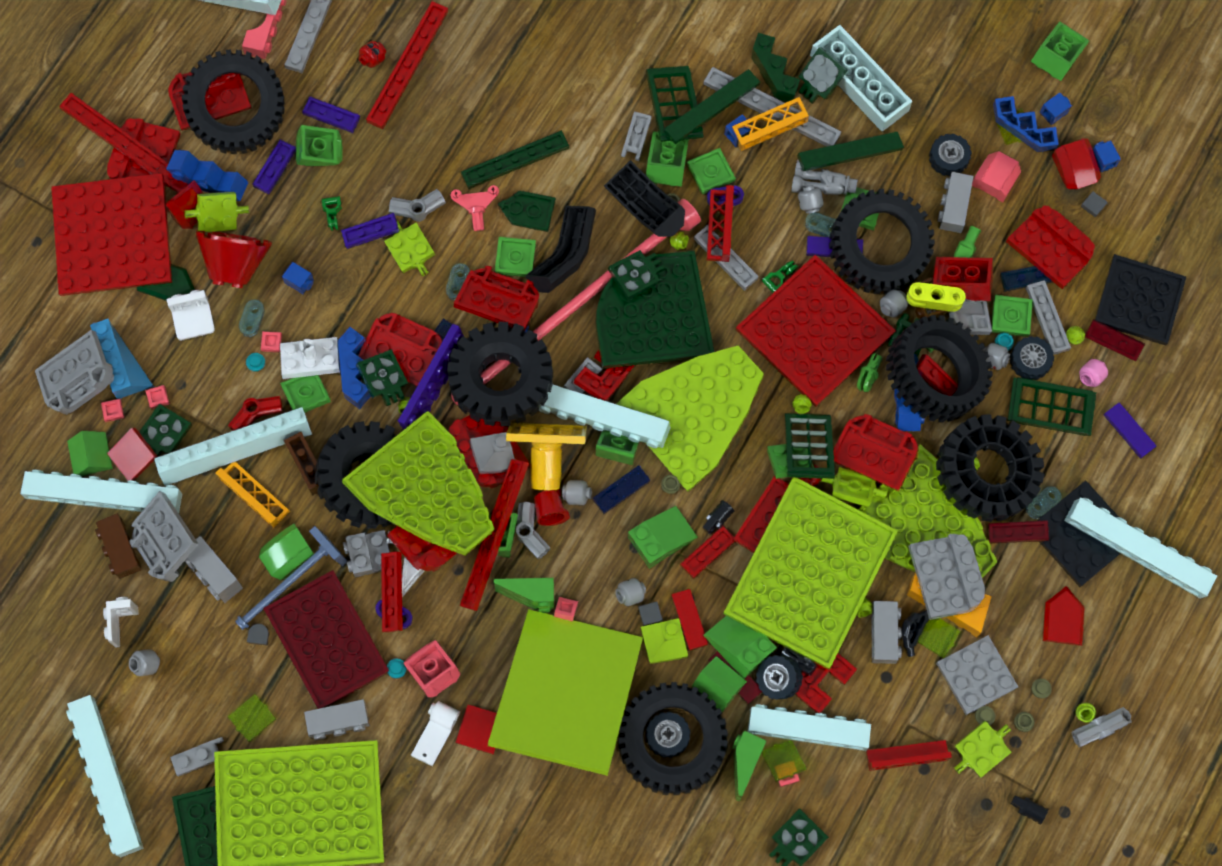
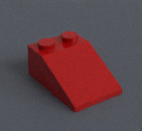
[933,257,993,301]

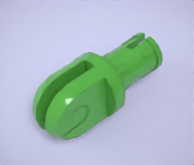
[954,226,981,258]
[857,353,883,392]

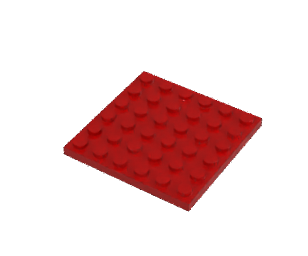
[51,173,172,296]
[735,255,896,407]

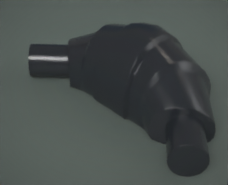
[901,609,929,657]

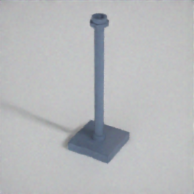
[235,526,347,630]

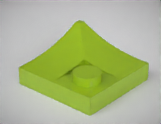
[641,618,688,664]

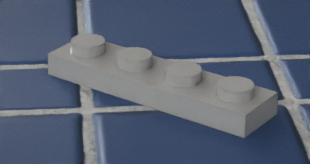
[694,225,759,291]
[1026,280,1071,355]

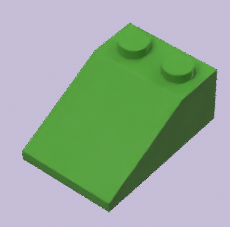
[1031,21,1089,81]
[646,131,689,187]
[628,506,698,569]
[494,578,554,613]
[703,616,777,679]
[732,731,766,801]

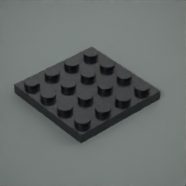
[1094,254,1186,346]
[1037,480,1121,587]

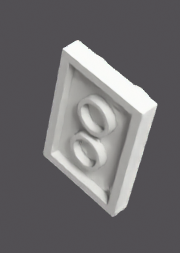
[280,337,340,379]

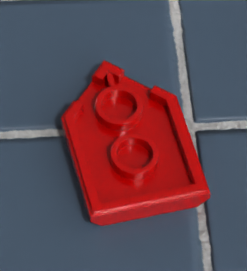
[1042,586,1085,646]

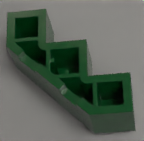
[751,33,800,103]

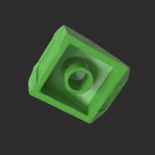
[296,125,343,166]
[259,523,314,580]

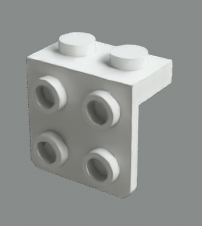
[167,290,215,341]
[103,597,139,647]

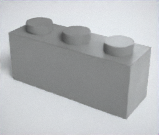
[937,172,974,233]
[871,601,902,664]
[304,699,370,740]

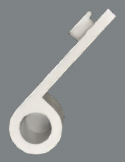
[411,701,460,767]

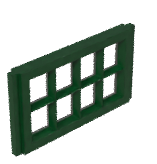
[646,66,704,142]
[1007,377,1097,436]
[785,413,835,479]

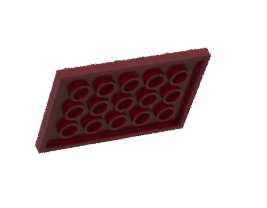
[263,570,389,709]

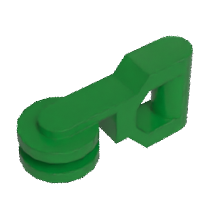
[322,196,342,231]
[762,261,798,293]

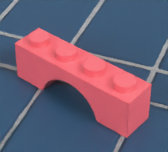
[242,0,287,59]

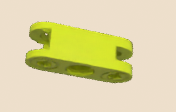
[906,282,966,312]

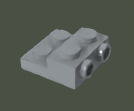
[343,530,390,577]

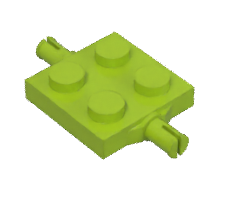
[184,192,249,232]
[384,220,435,276]
[821,467,887,507]
[954,720,1011,778]

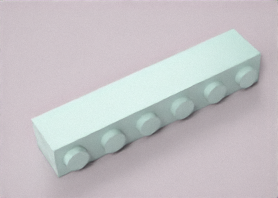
[748,704,871,751]

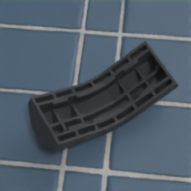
[604,160,685,237]
[525,206,596,293]

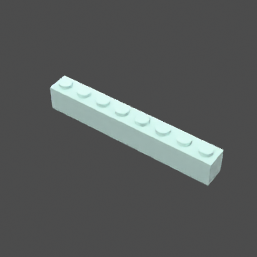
[539,385,671,448]
[154,407,312,486]
[20,470,182,513]
[1064,498,1217,598]
[66,695,144,858]

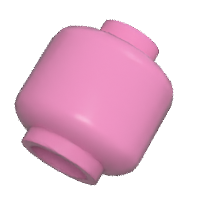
[1079,359,1108,387]

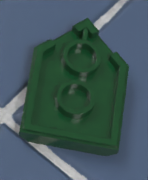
[498,191,556,232]
[137,264,195,301]

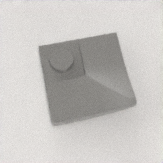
[948,299,992,335]
[470,432,514,474]

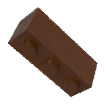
[284,432,319,496]
[95,513,142,579]

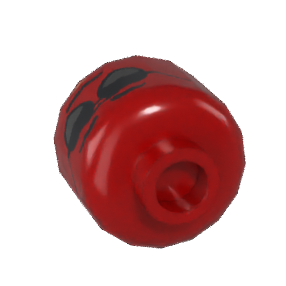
[359,41,386,68]

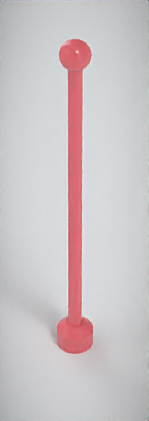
[451,198,701,405]

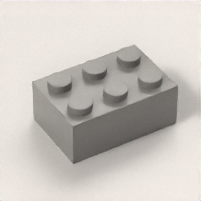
[185,536,243,603]

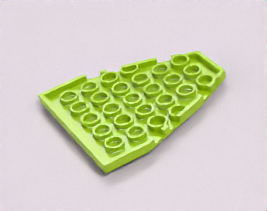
[616,345,764,492]
[342,411,494,556]
[858,444,997,578]

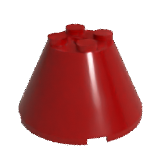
[196,230,272,288]

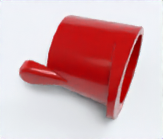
[534,489,570,526]

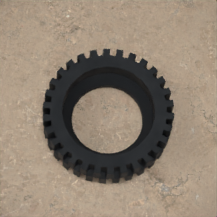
[182,49,285,154]
[829,189,935,295]
[886,315,993,422]
[618,682,728,795]

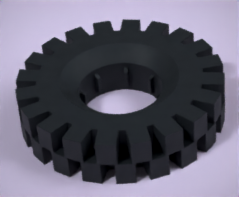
[447,322,553,426]
[936,414,1044,522]
[315,421,397,529]

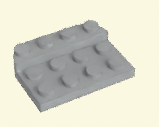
[35,330,114,415]
[129,491,199,582]
[909,534,985,620]

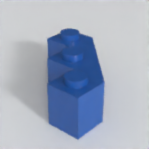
[993,96,1059,152]
[166,150,249,201]
[338,327,371,410]
[894,354,925,431]

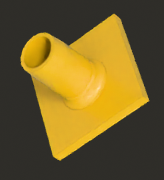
[506,423,587,490]

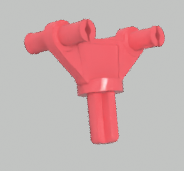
[450,185,499,231]

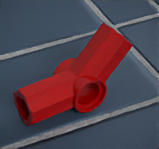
[228,396,283,431]

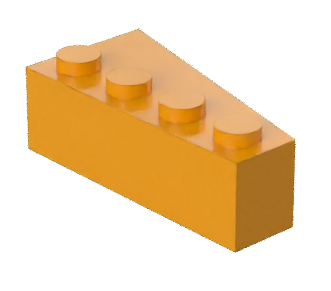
[907,572,991,638]

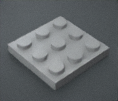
[936,635,1018,715]

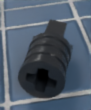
[703,500,735,535]
[781,647,817,676]
[1010,796,1049,825]

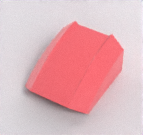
[972,151,1021,202]
[403,640,460,697]

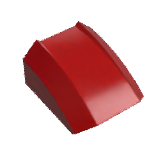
[1052,138,1101,189]
[165,180,204,229]

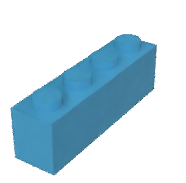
[90,319,154,399]

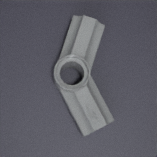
[389,189,446,222]
[516,502,551,559]
[1071,707,1132,748]

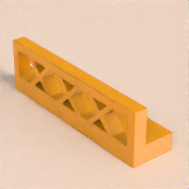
[732,97,809,151]
[216,462,290,528]

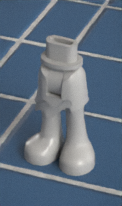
[792,160,858,195]

